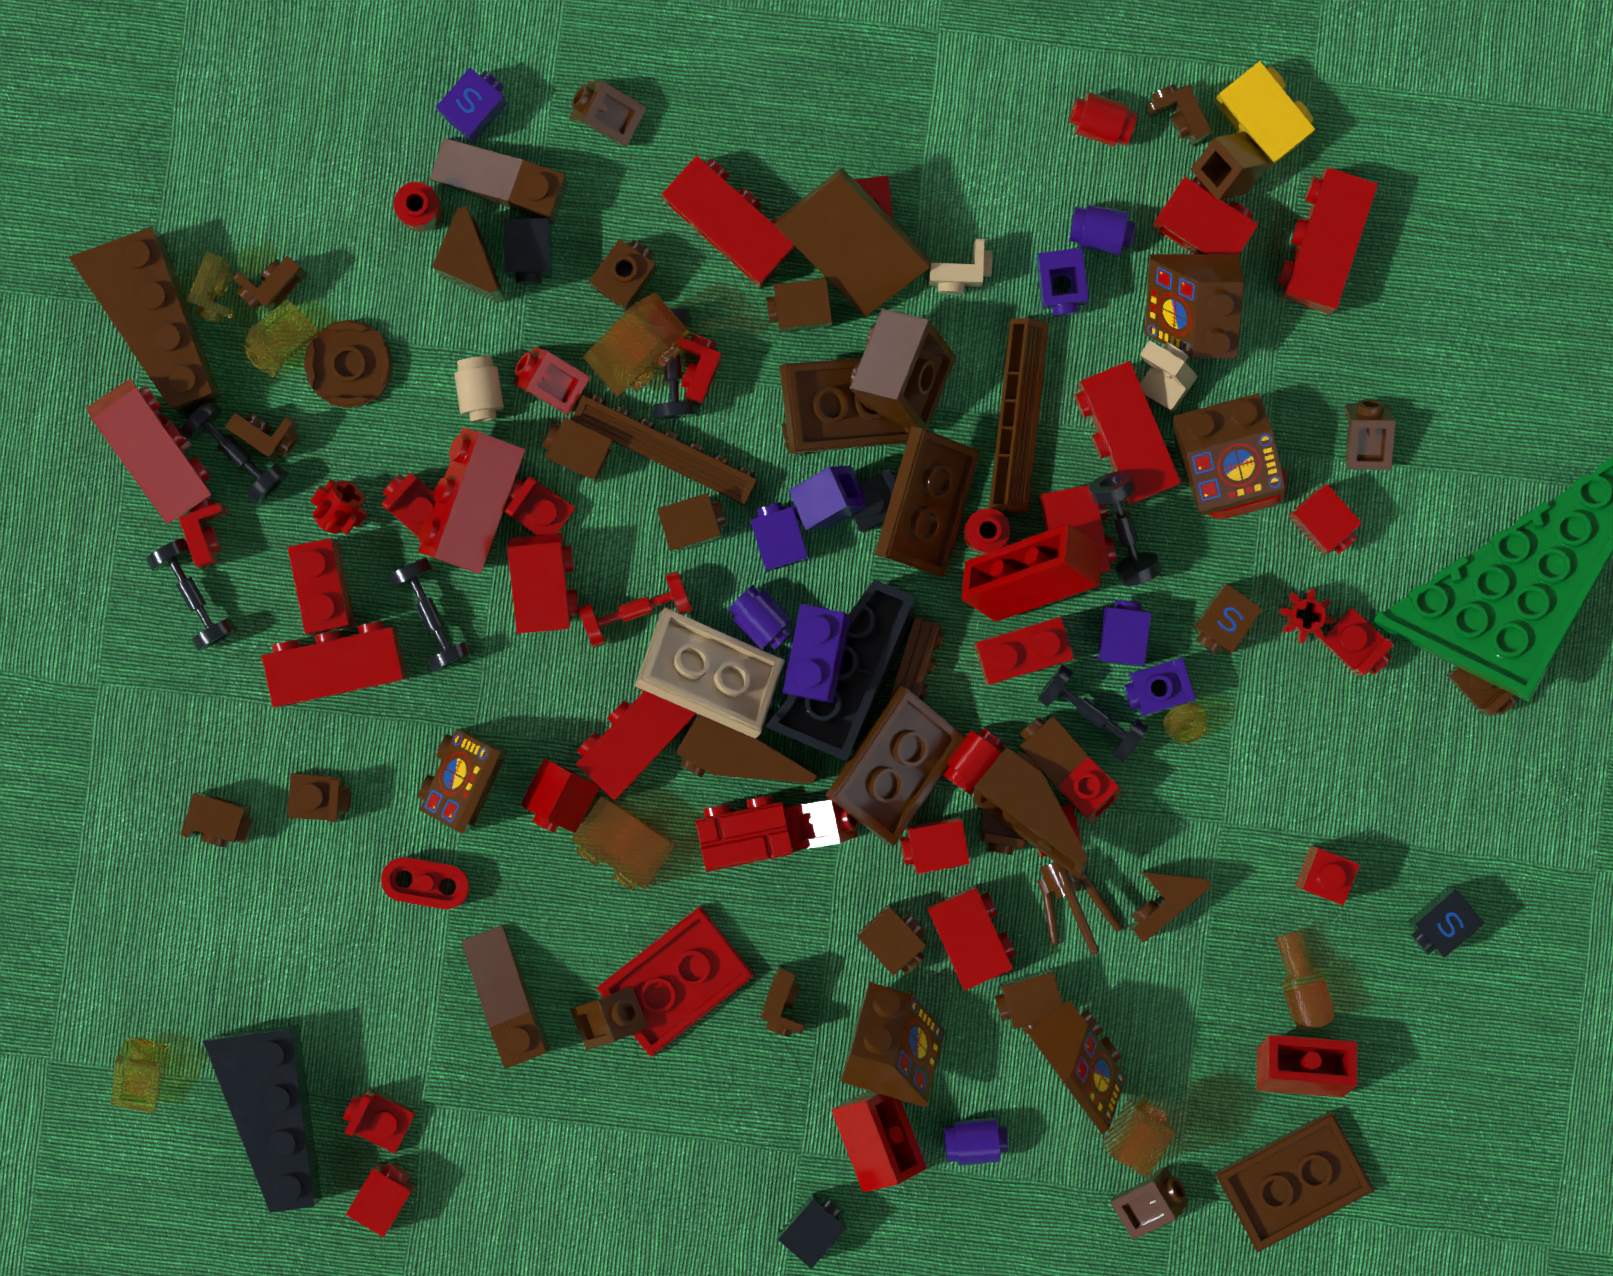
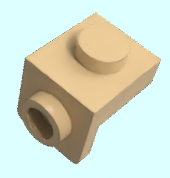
[928,238,992,294]
[1140,340,1198,411]

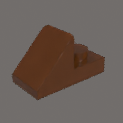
[1128,871,1212,943]

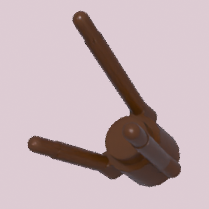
[1037,862,1122,955]

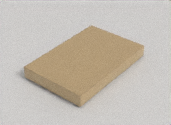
[634,608,785,739]

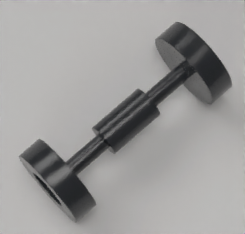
[646,309,698,420]
[181,399,288,504]
[1089,471,1162,586]
[145,538,237,651]
[387,558,473,672]
[1037,664,1148,762]

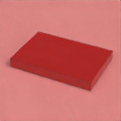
[596,905,755,1057]

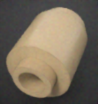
[454,356,504,423]

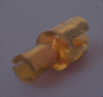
[1275,930,1334,1030]

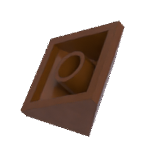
[432,206,506,303]

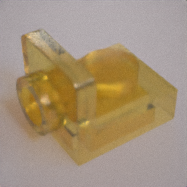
[187,252,237,324]
[243,299,318,377]
[111,1038,169,1113]

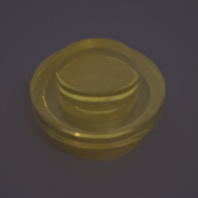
[1163,703,1207,744]

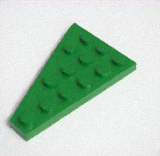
[1374,457,1613,702]

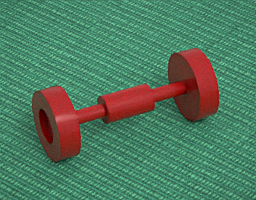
[578,570,693,648]

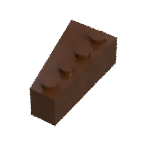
[69,227,221,413]

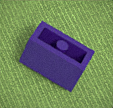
[783,604,851,703]

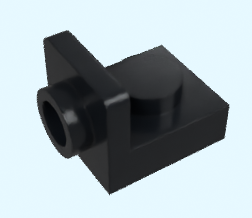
[852,468,897,533]

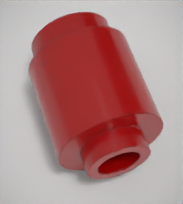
[1069,92,1137,147]
[394,182,443,232]
[964,508,1010,554]
[943,728,1004,796]

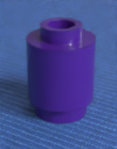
[1069,204,1135,255]
[728,585,793,650]
[944,1118,1009,1166]

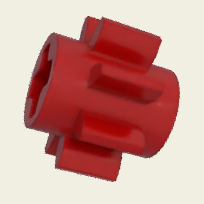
[310,479,368,535]
[1277,589,1335,644]

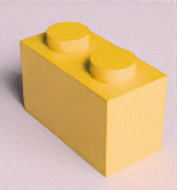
[1213,61,1315,169]

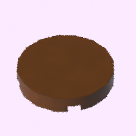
[304,320,394,409]

